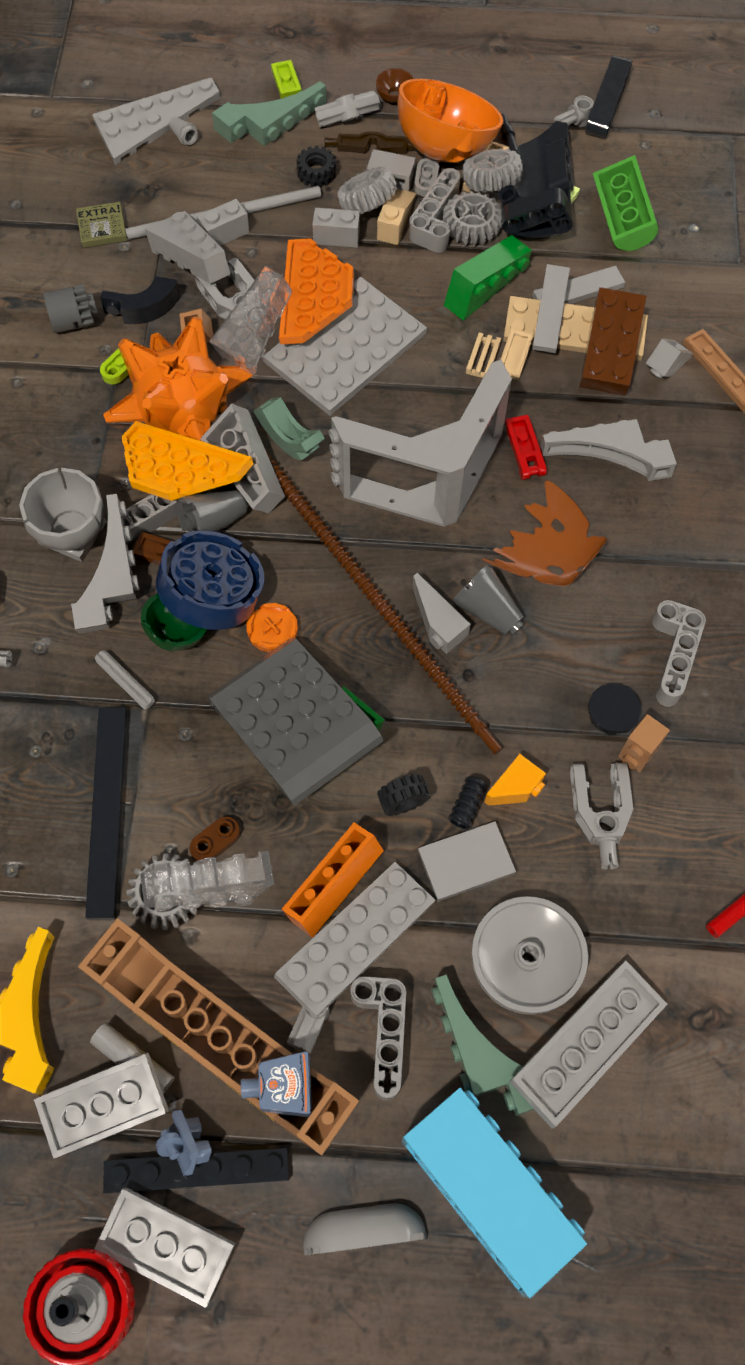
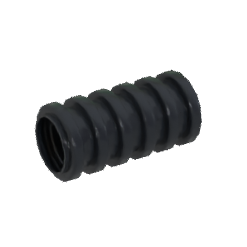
[448,777,488,829]

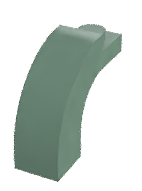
[253,397,325,460]

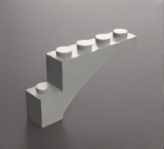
[540,419,677,481]
[71,494,140,634]

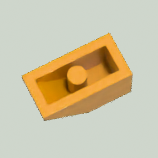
[484,754,546,806]

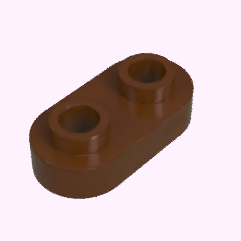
[190,817,240,864]

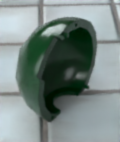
[140,594,207,652]

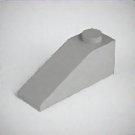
[412,573,471,654]

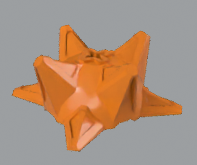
[103,317,255,441]

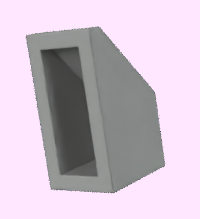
[646,339,694,378]

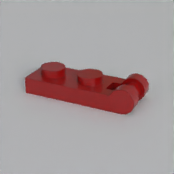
[504,415,547,480]

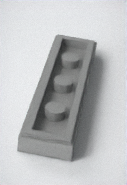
[532,264,570,353]
[532,266,625,304]

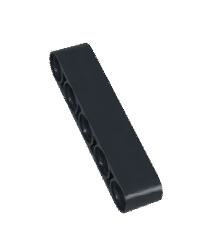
[585,55,633,139]

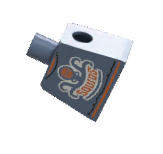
[241,1052,312,1117]

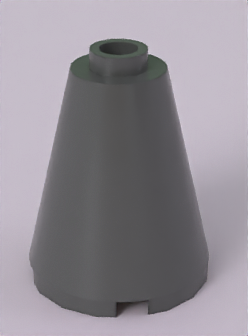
[176,490,248,532]
[453,565,524,635]

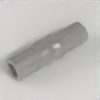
[90,1022,175,1094]

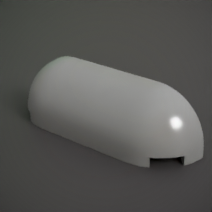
[303,1203,427,1256]

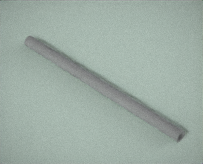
[125,186,321,240]

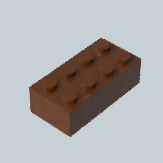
[579,287,647,395]

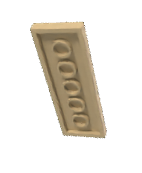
[503,296,648,361]

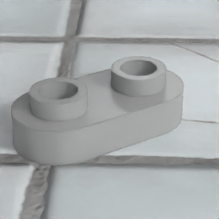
[414,158,439,197]

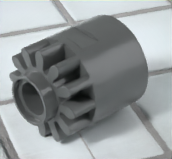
[43,284,98,333]

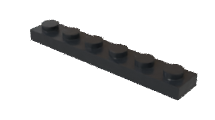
[103,1148,289,1194]

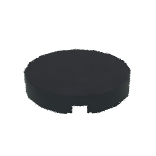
[588,683,641,735]

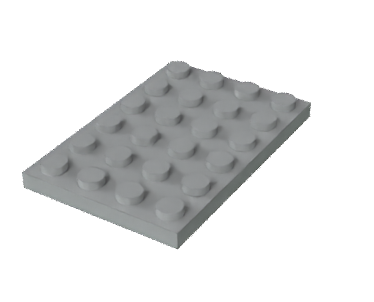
[263,277,427,416]

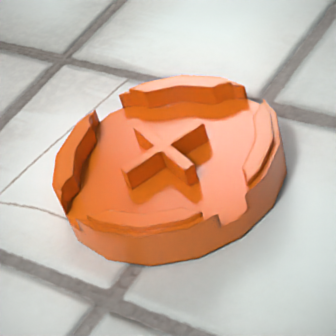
[246,603,298,653]

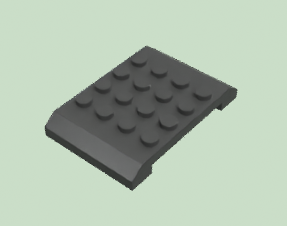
[207,637,383,806]

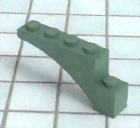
[212,81,326,146]
[431,975,534,1117]

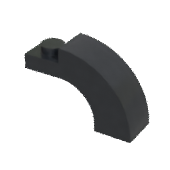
[100,276,180,324]

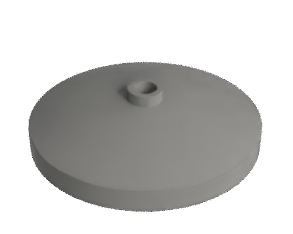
[471,897,588,1015]

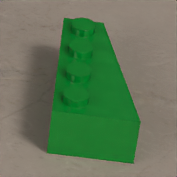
[443,235,532,321]

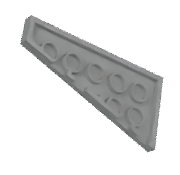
[92,77,220,165]

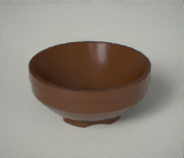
[376,68,414,104]

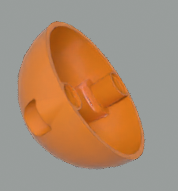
[397,79,503,163]

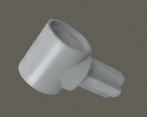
[554,96,593,127]

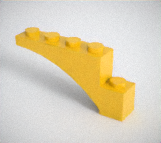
[0,927,55,1096]

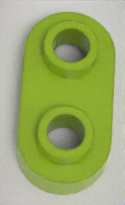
[100,348,129,384]

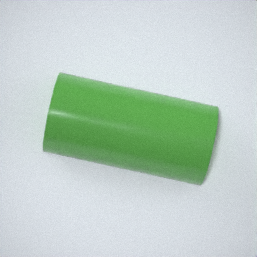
[593,155,658,251]

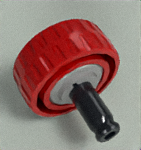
[23,1249,136,1365]

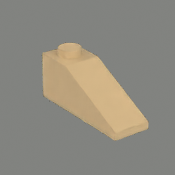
[377,188,417,245]

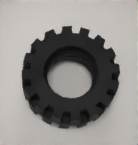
[297,146,336,188]
[377,774,431,816]

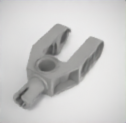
[195,257,268,337]
[570,762,633,870]

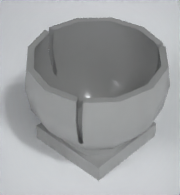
[19,468,106,562]

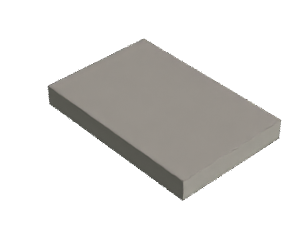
[418,822,516,902]

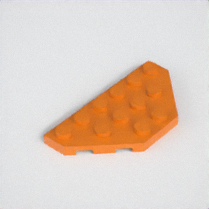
[279,238,354,345]

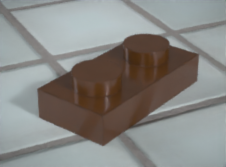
[133,532,174,565]

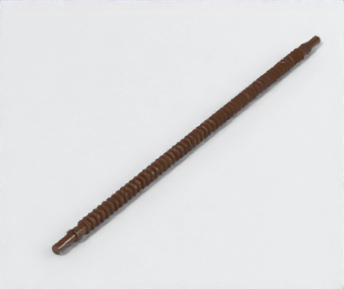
[219,402,503,755]

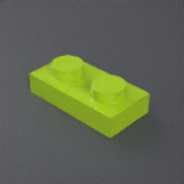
[271,60,302,99]

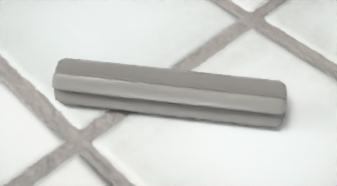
[95,650,155,709]

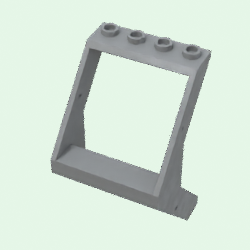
[329,360,512,527]

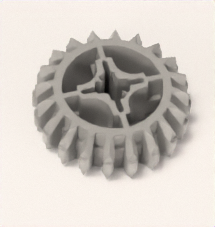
[463,148,523,193]
[337,167,397,214]
[443,190,502,247]
[126,853,204,930]

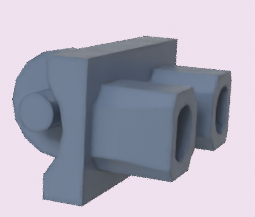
[156,1110,211,1176]

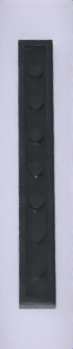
[85,707,127,921]

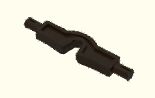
[324,131,418,154]

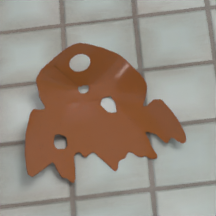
[482,480,607,586]

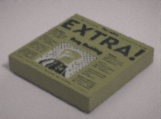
[76,202,127,248]

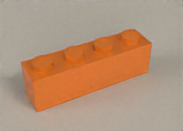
[282,823,384,938]

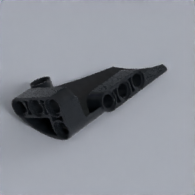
[497,121,573,238]

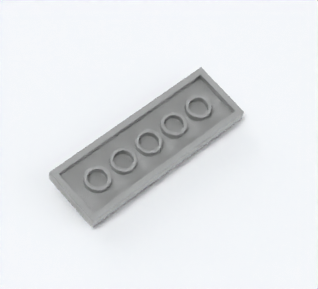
[274,862,436,1019]
[509,961,667,1128]

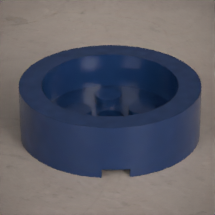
[156,531,264,630]

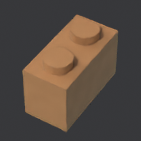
[618,714,670,772]

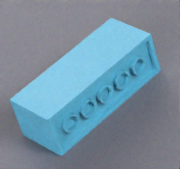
[401,1088,587,1299]

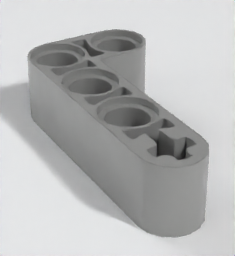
[409,168,460,253]
[652,600,706,707]
[350,977,406,1101]

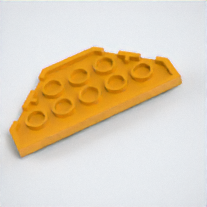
[121,421,254,501]

